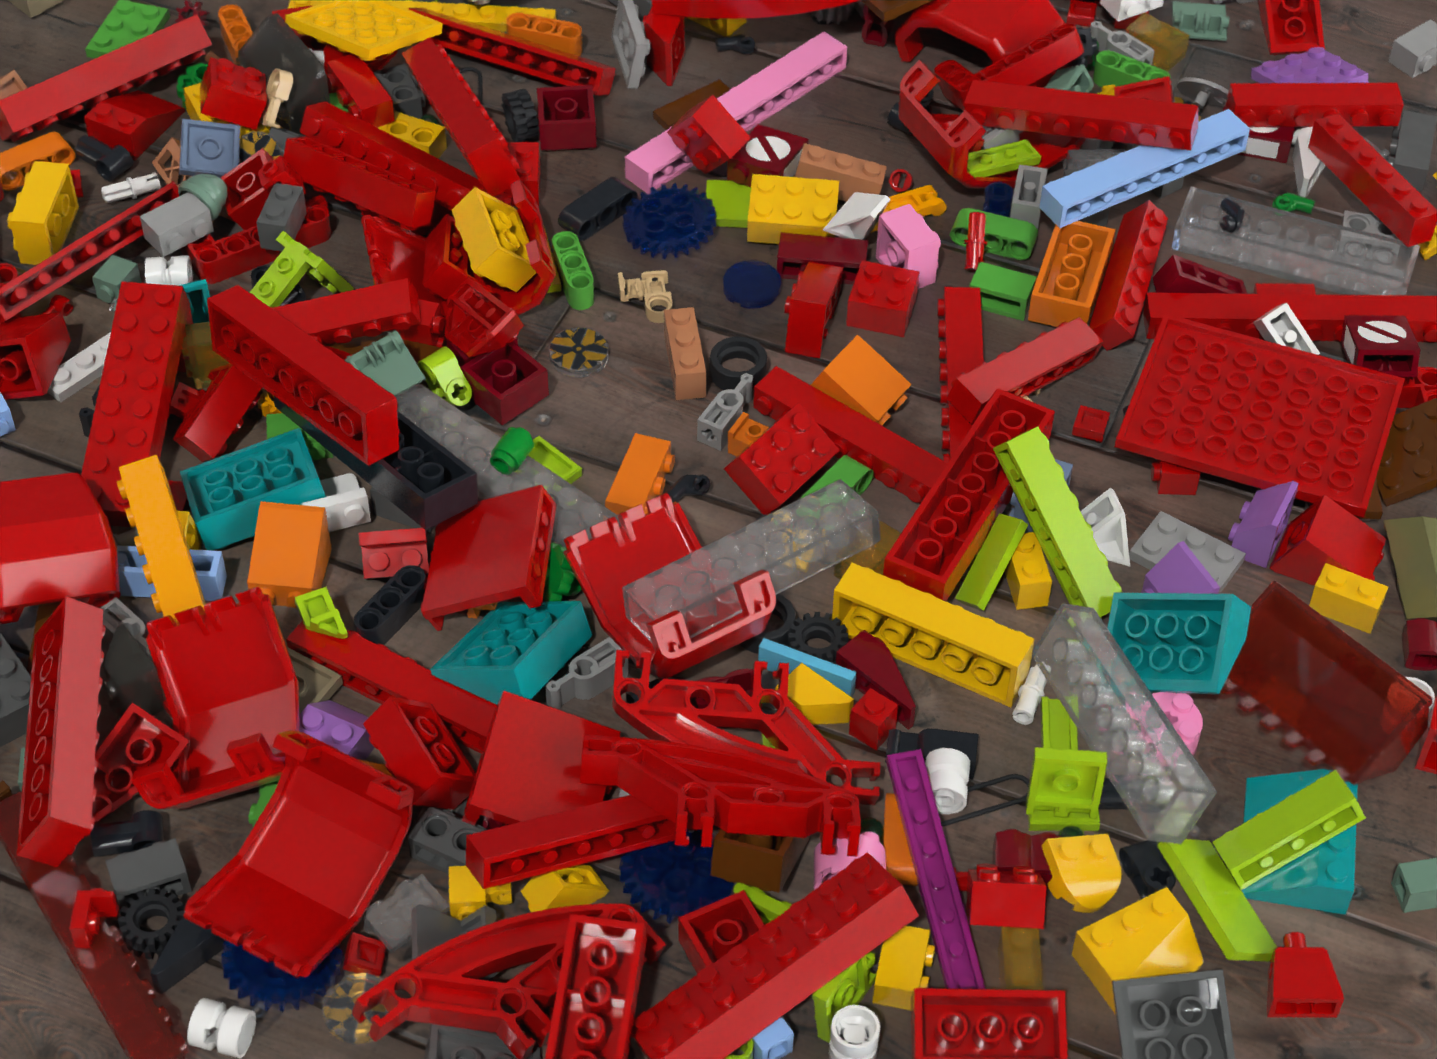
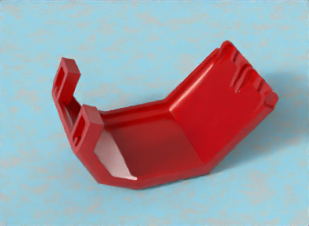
[895,0,1070,88]
[898,60,1086,189]
[361,179,556,328]
[0,473,121,624]
[563,493,776,678]
[131,587,300,809]
[183,730,414,978]

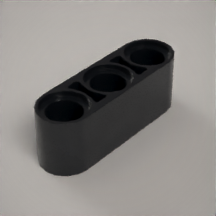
[558,177,638,241]
[354,565,426,645]

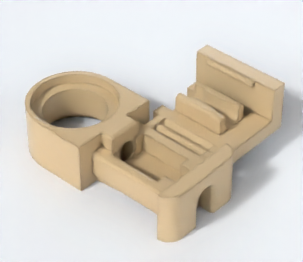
[259,68,293,129]
[618,270,672,323]

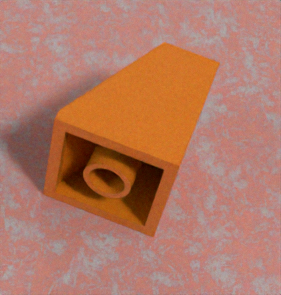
[811,334,912,425]
[247,501,332,609]

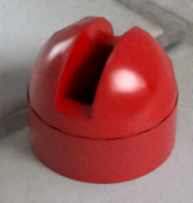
[889,169,913,192]

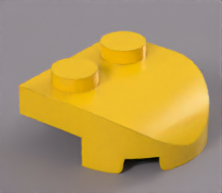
[1041,834,1122,913]

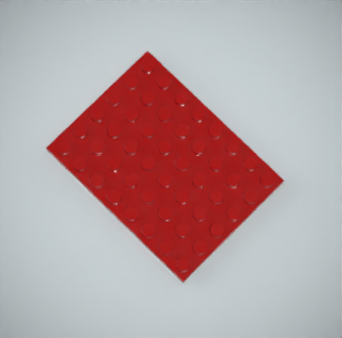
[1114,313,1405,518]

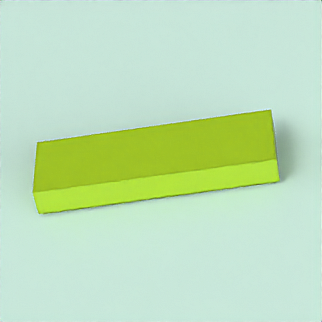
[967,139,1041,177]
[955,513,1028,611]

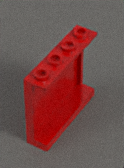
[421,484,557,631]
[461,691,621,826]

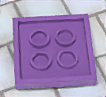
[1251,47,1368,83]

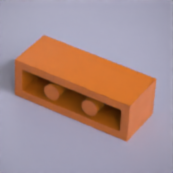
[605,433,675,525]

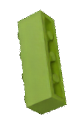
[1212,770,1366,890]

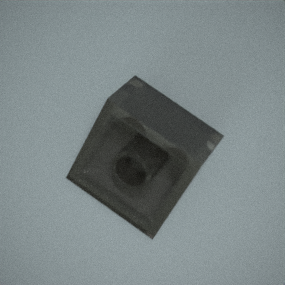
[103,624,165,719]

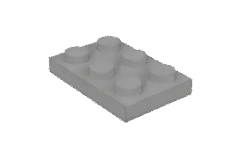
[611,0,650,88]
[1129,511,1246,594]

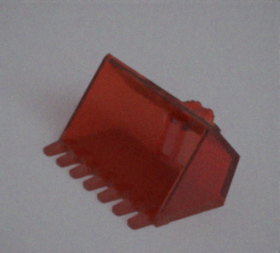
[1220,581,1433,785]

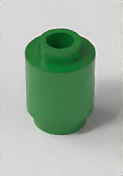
[490,427,534,475]

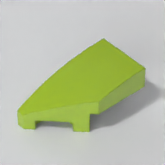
[294,587,348,639]

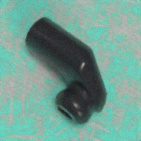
[715,34,755,55]
[1220,198,1245,233]
[665,474,711,502]

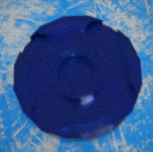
[723,260,781,308]

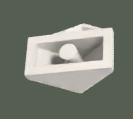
[823,192,890,240]
[1080,488,1130,567]

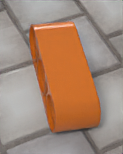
[218,4,261,69]
[506,13,583,56]
[0,132,75,191]
[883,793,918,886]

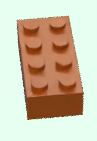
[1028,221,1116,327]

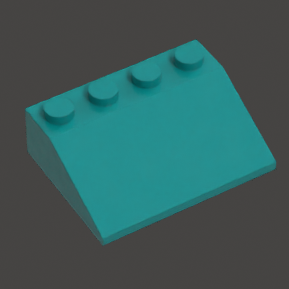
[180,427,326,551]
[1096,592,1251,694]
[430,601,592,704]
[1239,769,1358,915]

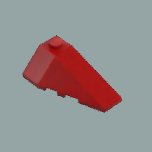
[92,702,190,825]

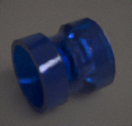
[983,182,1014,217]

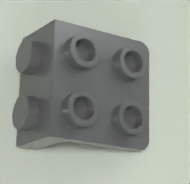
[412,904,498,980]

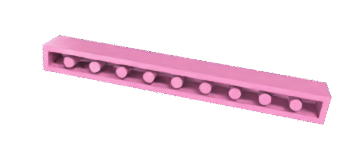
[625,32,847,195]

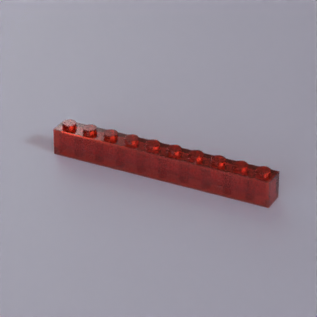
[0,791,190,1059]

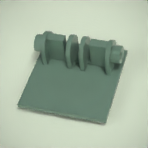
[1172,1,1229,41]
[345,330,426,397]

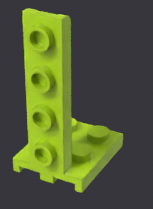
[211,231,354,342]
[1026,696,1107,819]
[733,882,876,1043]

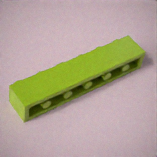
[993,426,1122,624]

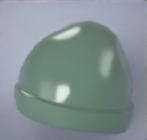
[178,174,227,221]

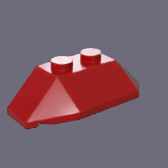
[444,277,524,358]

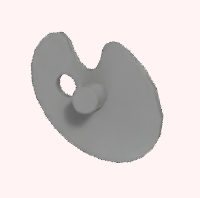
[1177,77,1229,109]

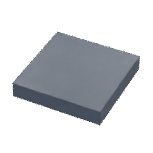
[179,119,240,178]

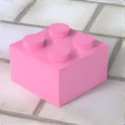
[876,204,941,289]

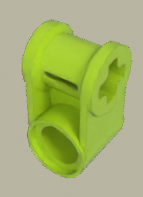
[418,346,472,407]

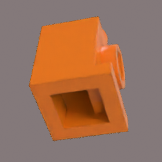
[728,412,769,457]

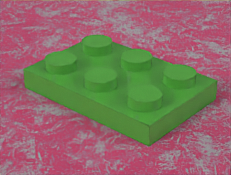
[85,0,170,59]

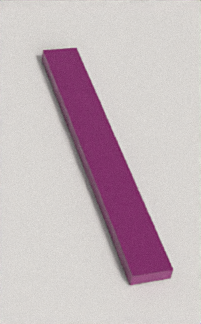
[886,749,986,989]

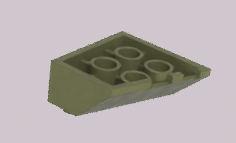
[1383,516,1437,622]

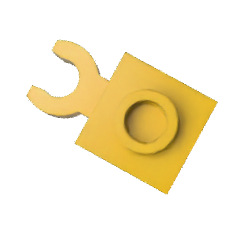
[449,865,512,921]

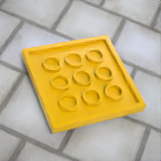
[285,0,442,61]

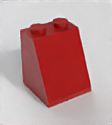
[0,312,71,400]
[1269,495,1386,586]

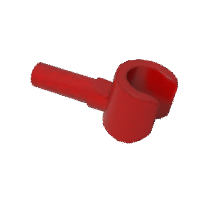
[39,294,73,316]

